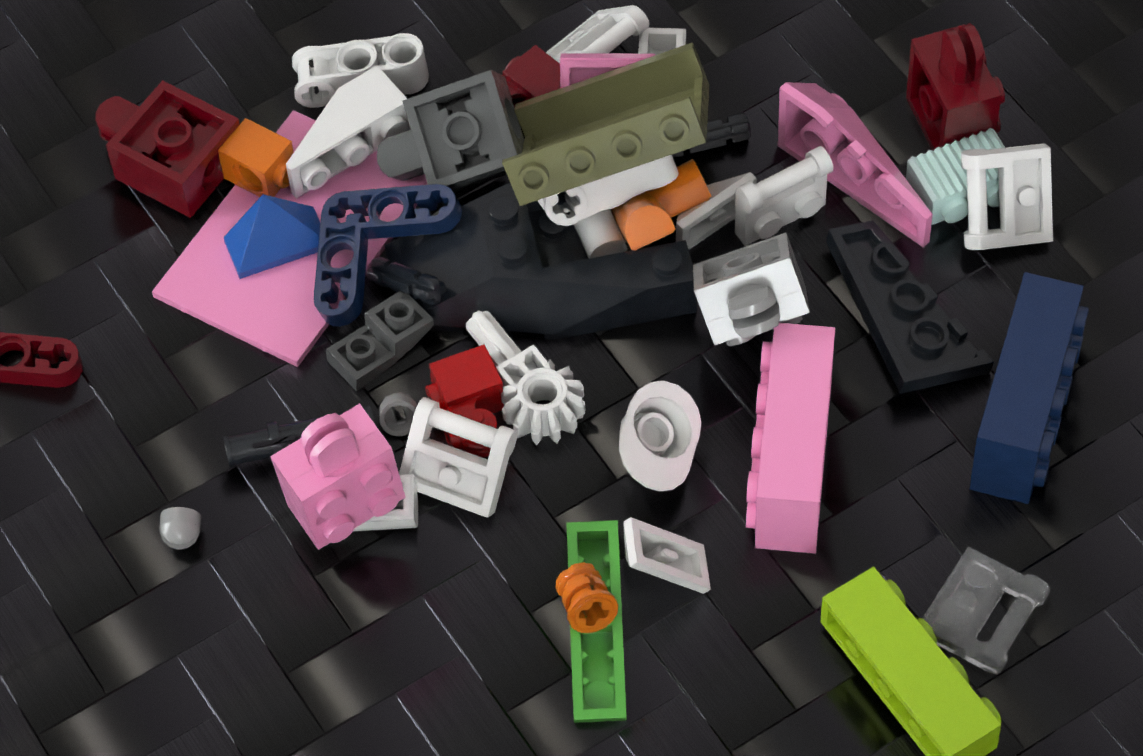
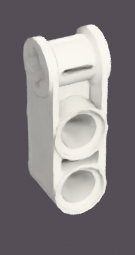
[292,33,429,108]
[537,155,679,226]

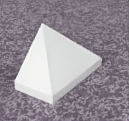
[676,172,757,249]
[624,517,711,594]

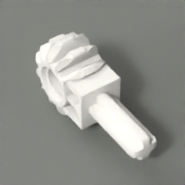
[466,311,586,446]

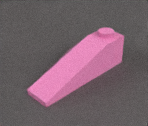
[778,82,933,248]

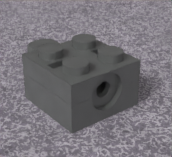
[377,70,524,193]

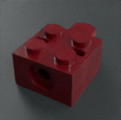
[906,23,1005,151]
[95,80,240,218]

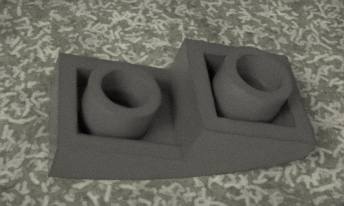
[326,291,434,392]

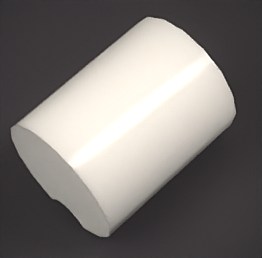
[573,209,628,259]

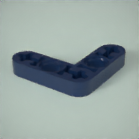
[314,184,462,327]

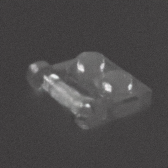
[923,547,1051,674]

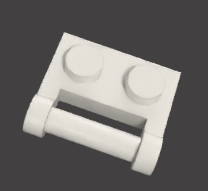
[546,5,649,63]
[961,143,1053,250]
[735,146,833,246]
[399,397,518,518]

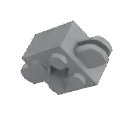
[693,233,810,346]

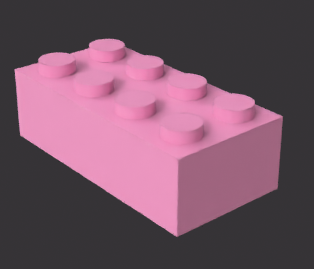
[746,323,835,554]

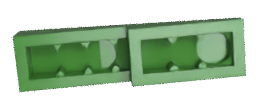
[566,520,627,723]

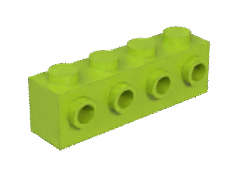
[821,567,1001,756]

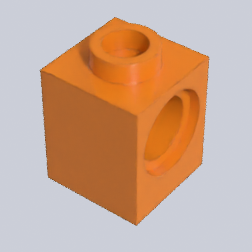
[218,118,294,197]

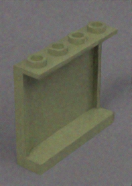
[502,42,709,206]

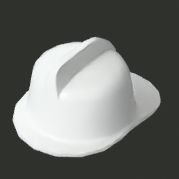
[619,381,701,492]

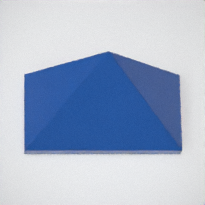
[223,194,320,279]

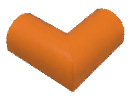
[611,159,712,251]

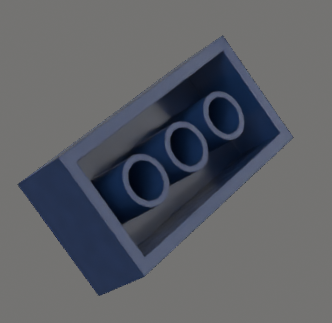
[969,272,1089,504]

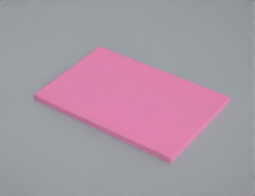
[152,110,428,367]

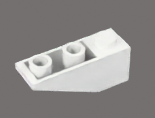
[286,66,411,199]

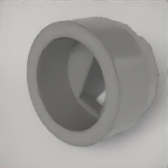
[379,392,417,436]
[159,507,201,550]

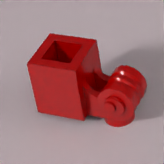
[425,344,504,458]

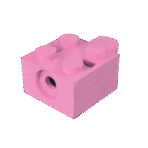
[270,403,406,550]

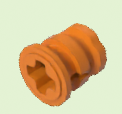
[555,562,618,633]

